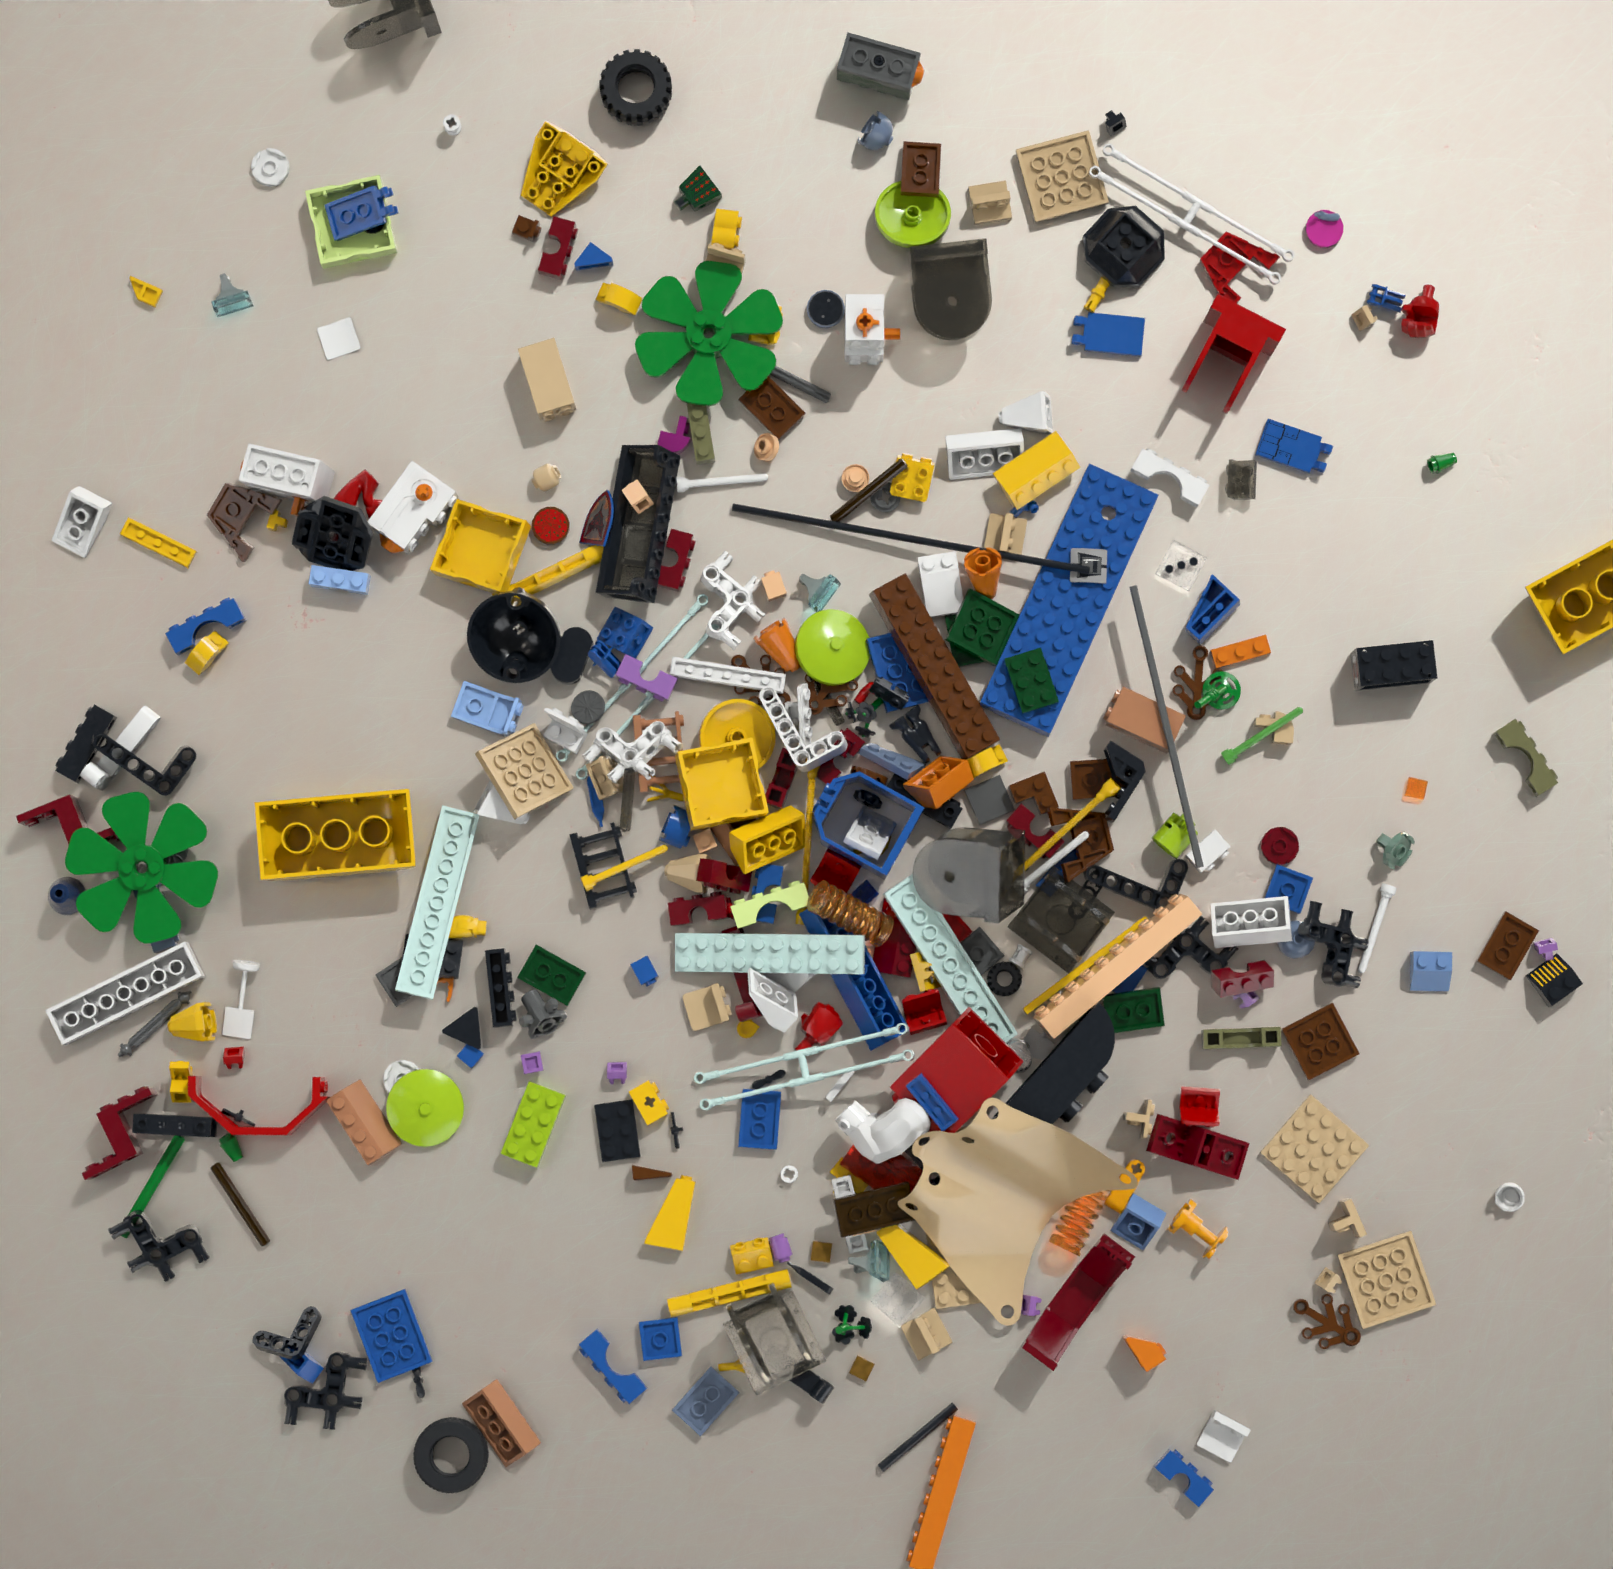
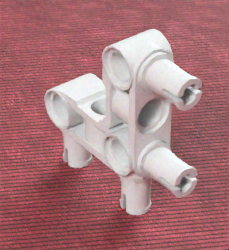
[701,551,765,650]
[582,721,683,784]

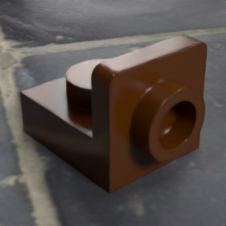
[512,215,542,242]

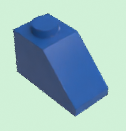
[279,1347,324,1384]

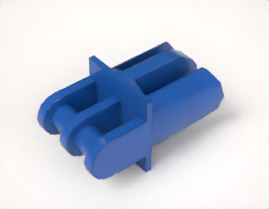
[1367,284,1406,313]
[588,640,621,678]

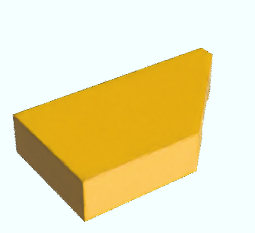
[129,276,163,308]

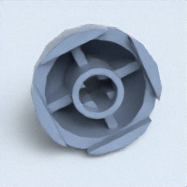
[858,111,893,150]
[1277,920,1315,959]

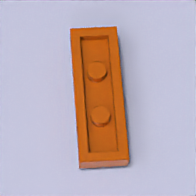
[1210,635,1271,669]

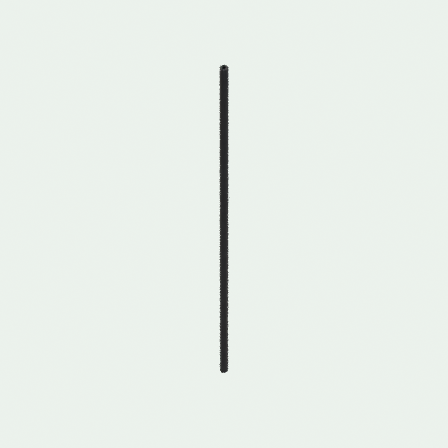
[732,503,1090,574]

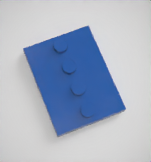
[866,633,929,713]
[350,1289,433,1383]

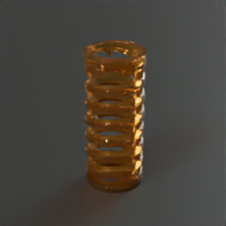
[807,880,894,947]
[1049,1190,1111,1256]

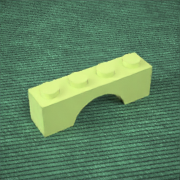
[730,880,811,929]

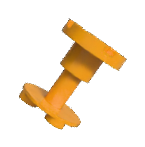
[1167,1199,1228,1259]

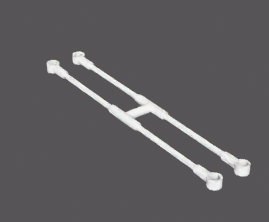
[1089,143,1294,285]

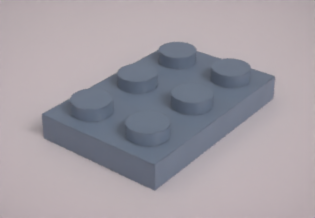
[672,1367,740,1436]

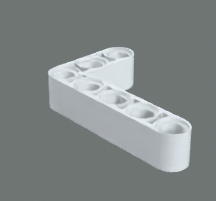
[759,687,848,772]
[80,705,161,791]

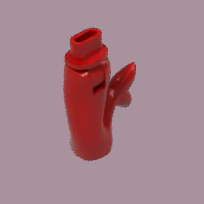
[333,469,383,519]

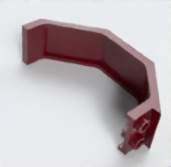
[1021,1233,1135,1371]

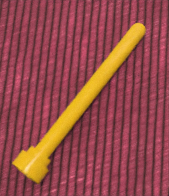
[580,844,668,892]

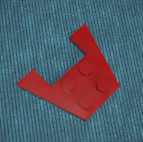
[1200,231,1280,303]

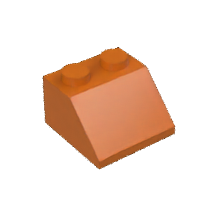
[1123,1335,1167,1372]

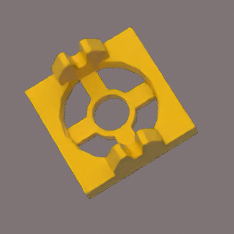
[910,952,941,992]

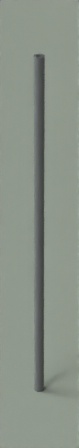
[1129,585,1204,868]

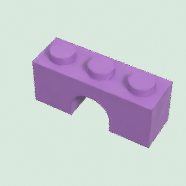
[616,654,678,702]

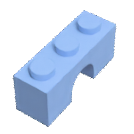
[309,565,371,595]

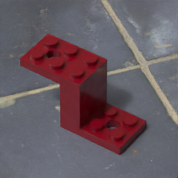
[16,794,120,844]
[81,1086,158,1180]

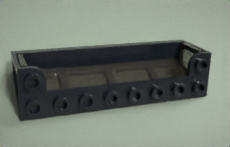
[595,445,680,603]

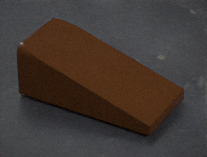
[632,1165,672,1180]

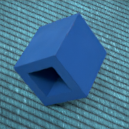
[630,956,659,987]

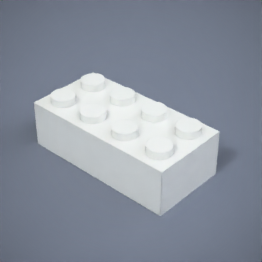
[1211,896,1292,948]

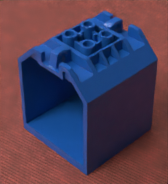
[813,771,924,880]

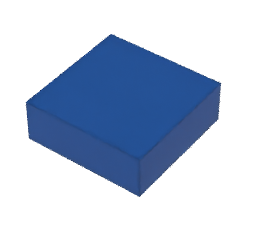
[457,1044,484,1069]

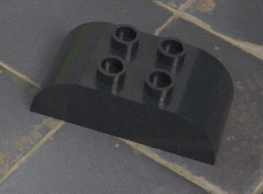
[992,1002,1115,1124]

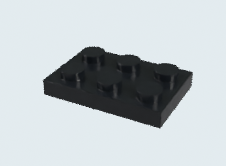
[401,934,463,979]
[594,1099,641,1162]

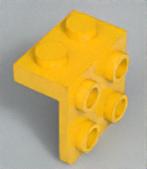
[890,453,935,502]

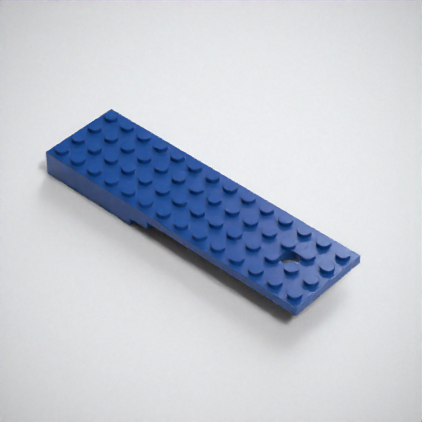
[980,463,1159,737]

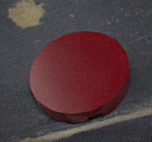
[1261,827,1299,865]

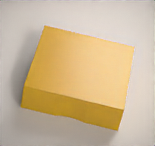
[430,499,531,594]
[675,738,769,831]

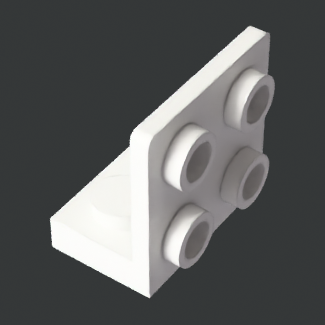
[543,708,588,754]
[1197,1410,1251,1462]

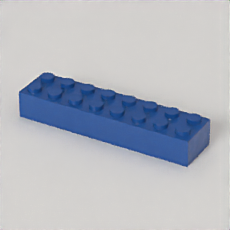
[799,896,910,1051]

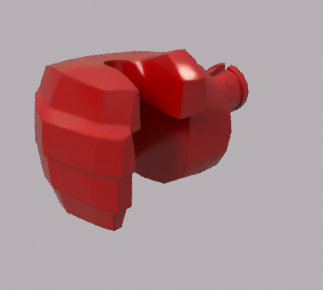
[1401,284,1439,338]
[795,1002,843,1051]

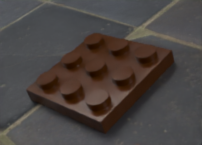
[1281,1003,1360,1081]

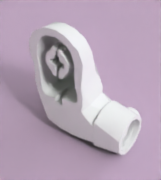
[835,1098,931,1164]

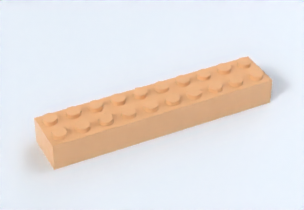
[1033,894,1202,1039]

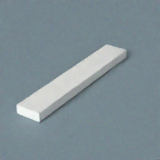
[670,657,786,694]

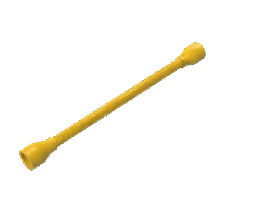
[795,758,820,925]
[986,778,1121,903]

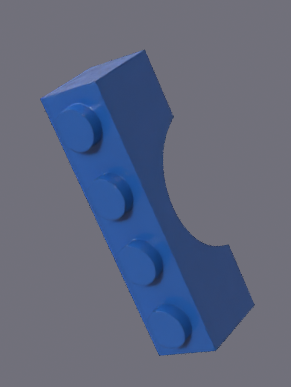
[165,597,246,656]
[579,1328,648,1404]

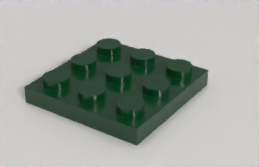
[945,588,1020,666]

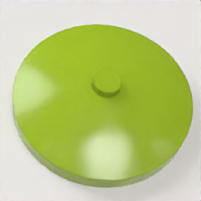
[875,181,951,249]
[795,609,870,686]
[386,1069,464,1147]

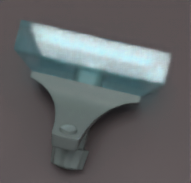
[211,273,253,317]
[799,574,841,612]
[848,1239,890,1282]

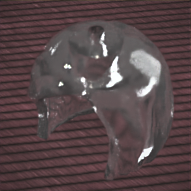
[1005,1038,1032,1074]

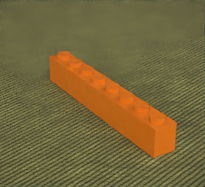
[906,1415,976,1569]

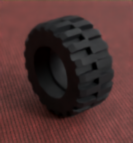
[599,49,672,126]

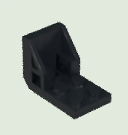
[1103,741,1146,824]

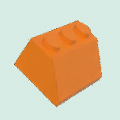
[903,755,974,809]

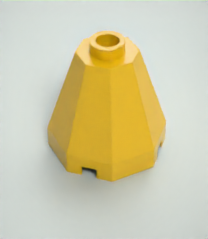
[167,1002,217,1042]

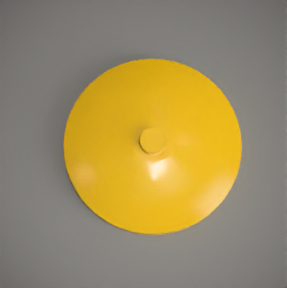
[699,699,776,769]

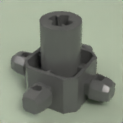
[519,990,567,1039]

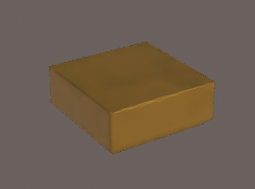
[811,1241,832,1263]
[849,1355,875,1381]

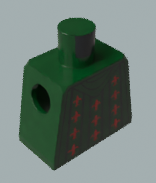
[674,166,722,211]

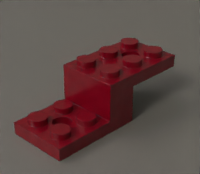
[1146,1114,1250,1180]

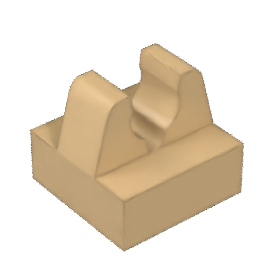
[1351,305,1378,331]
[1315,1267,1342,1293]

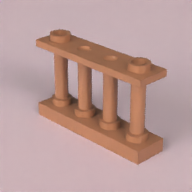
[633,711,684,792]

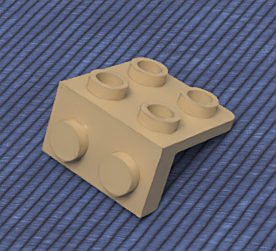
[683,983,732,1031]

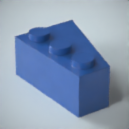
[1186,574,1240,645]

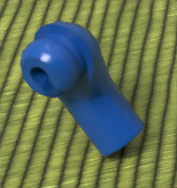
[1009,500,1039,518]

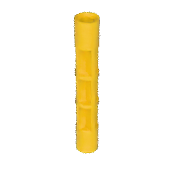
[492,545,604,599]
[667,1269,792,1318]

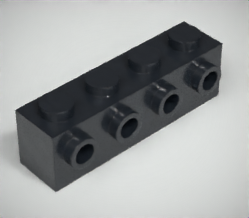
[55,704,117,784]
[887,773,963,829]
[485,948,517,1028]

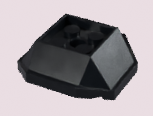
[1082,205,1165,288]
[292,496,373,571]

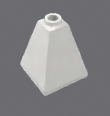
[999,391,1053,435]
[473,780,531,825]

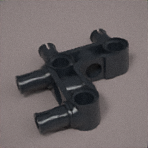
[1298,901,1369,988]
[1144,916,1239,979]
[108,1210,210,1282]
[284,1352,368,1430]

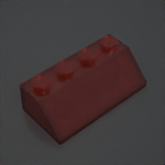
[839,1144,923,1192]

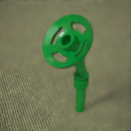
[1194,671,1241,710]

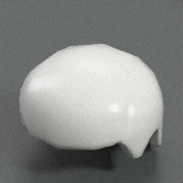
[1495,1183,1524,1212]

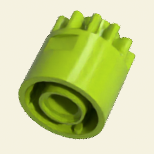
[1152,812,1198,859]

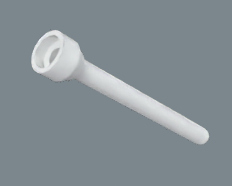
[677,474,768,493]
[1012,831,1089,896]
[1358,883,1397,973]

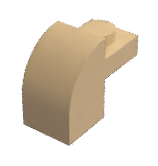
[1254,711,1294,745]

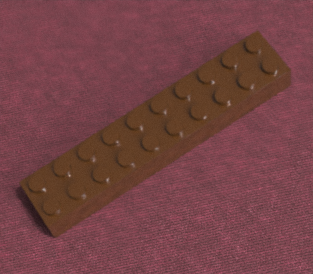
[869,573,1000,760]

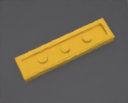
[120,517,197,569]

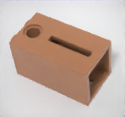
[1103,687,1186,754]

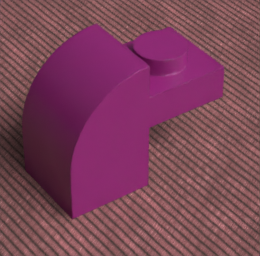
[657,416,691,454]

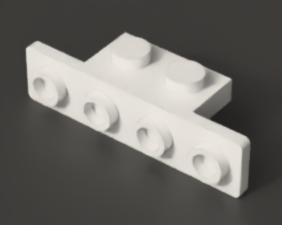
[785,683,813,762]

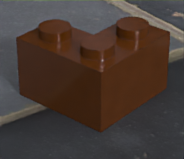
[1008,771,1059,815]

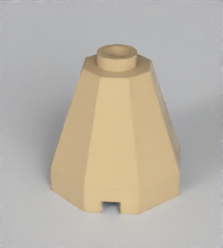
[664,854,711,894]

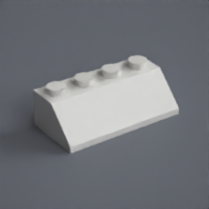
[945,428,1024,480]

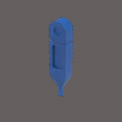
[587,776,605,827]

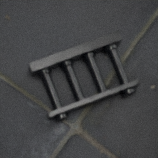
[569,822,637,910]
[132,1113,218,1137]

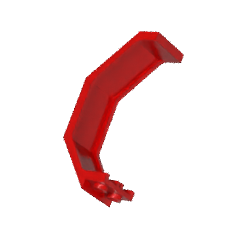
[188,1076,330,1135]

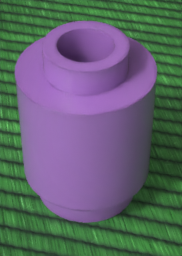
[769,1233,793,1263]

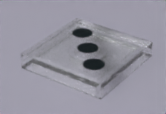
[1155,540,1207,591]

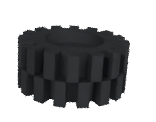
[987,961,1022,996]

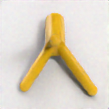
[647,774,684,802]
[718,1349,756,1377]

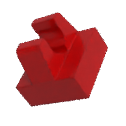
[223,1047,245,1069]

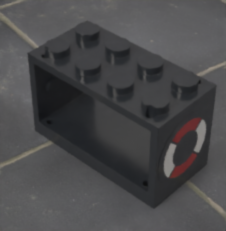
[1350,640,1438,691]

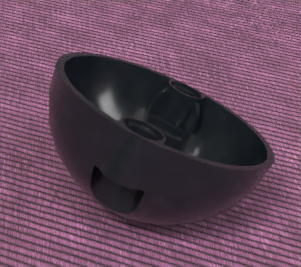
[467,587,561,683]

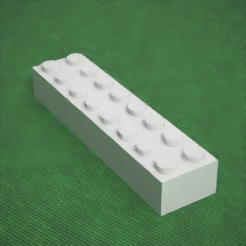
[45,942,205,1045]

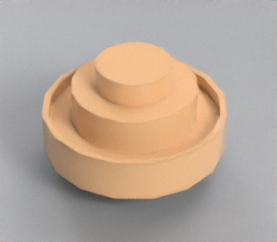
[754,433,779,462]
[842,464,869,493]

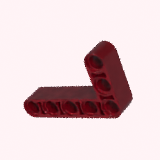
[721,926,763,1022]

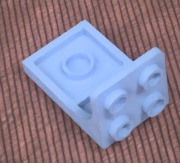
[451,681,524,737]

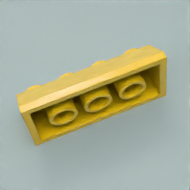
[993,431,1081,510]
[729,805,806,874]

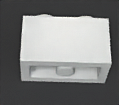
[1185,830,1230,873]

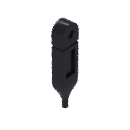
[787,1261,834,1295]

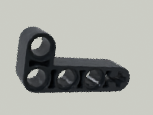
[761,1344,834,1404]

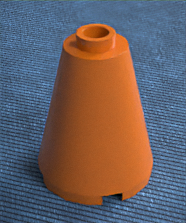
[964,547,1002,599]
[753,618,801,673]

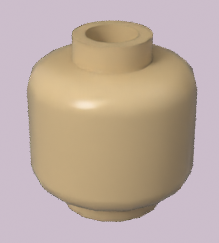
[531,463,561,492]

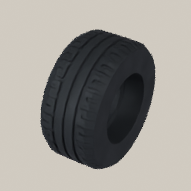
[413,1417,489,1493]

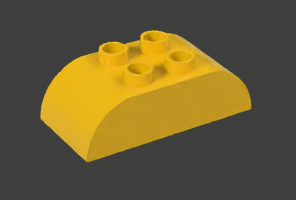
[1525,540,1613,655]
[254,789,416,881]

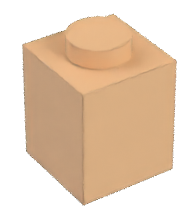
[622,479,654,515]
[761,570,787,601]
[693,828,718,854]

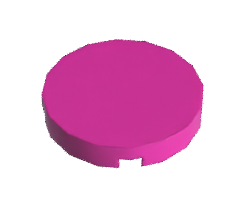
[1305,210,1344,248]

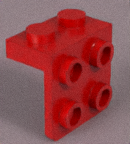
[810,848,862,899]
[901,989,948,1035]
[1179,1086,1220,1128]

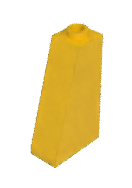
[644,1175,696,1251]
[876,1224,950,1290]

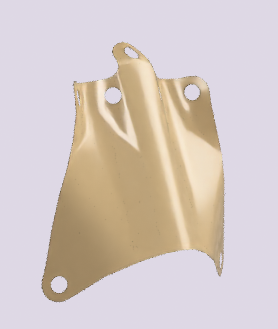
[898,1098,1138,1326]

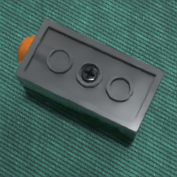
[837,32,924,100]

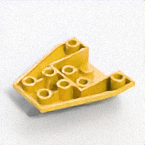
[521,121,608,217]

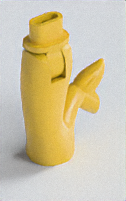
[449,915,487,938]

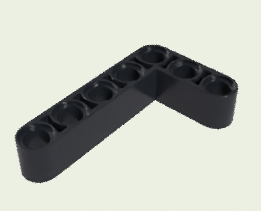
[92,732,196,796]
[1083,859,1188,910]

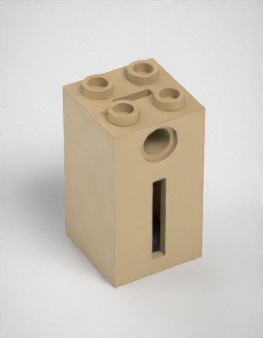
[518,338,576,421]

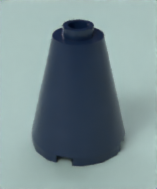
[48,877,86,915]

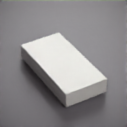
[826,1071,855,1102]

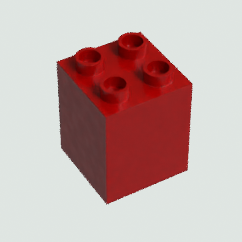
[890,1007,1024,1133]

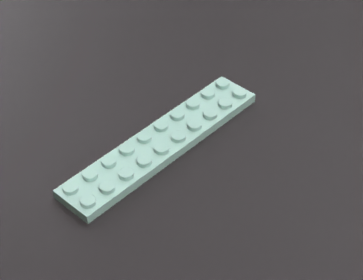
[395,805,479,1000]
[883,873,1018,1043]
[675,933,865,974]

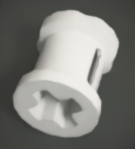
[443,114,461,135]
[1008,944,1033,969]

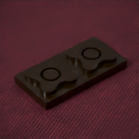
[833,1181,915,1238]

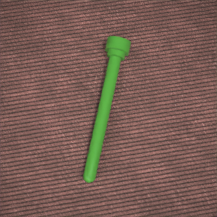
[1221,707,1303,765]

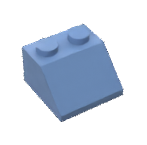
[1410,951,1452,991]
[1110,1193,1166,1251]

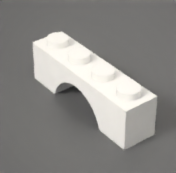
[1130,448,1209,508]

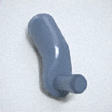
[1314,211,1340,221]

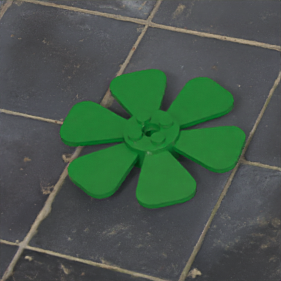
[635,261,783,406]
[65,792,218,944]

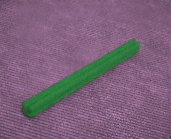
[121,1135,185,1238]

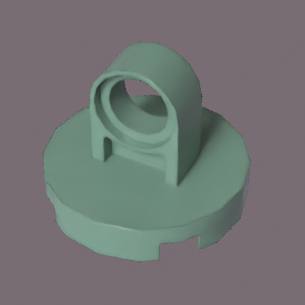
[1376,832,1415,869]

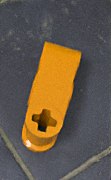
[1104,1159,1145,1214]

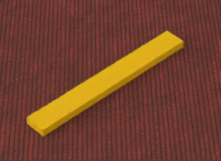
[1022,916,1148,1015]

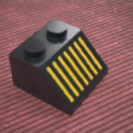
[1525,953,1583,1007]

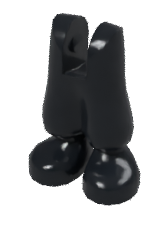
[889,705,942,764]

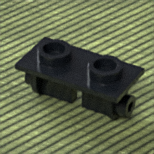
[868,676,910,710]

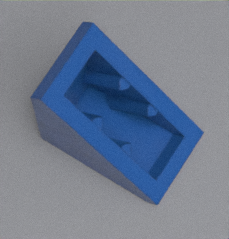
[574,242,613,271]

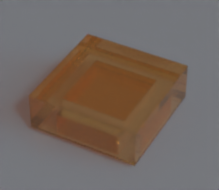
[1404,777,1428,800]

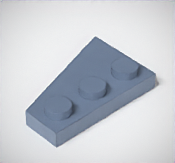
[859,743,926,780]

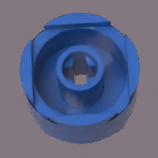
[659,805,690,849]

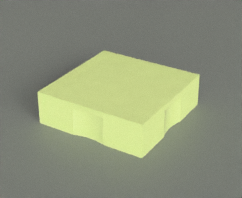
[305,175,397,269]

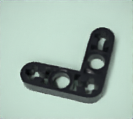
[252,1306,322,1360]

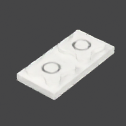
[843,806,897,860]

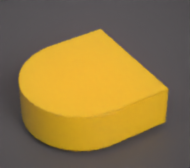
[737,1020,760,1038]

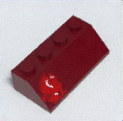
[872,897,916,978]

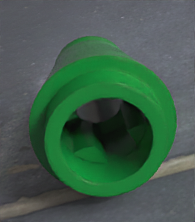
[1427,453,1457,474]
[218,1133,243,1162]

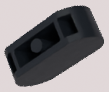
[551,627,594,685]

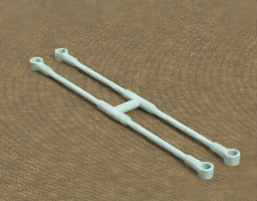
[556,594,719,780]
[694,1023,915,1110]

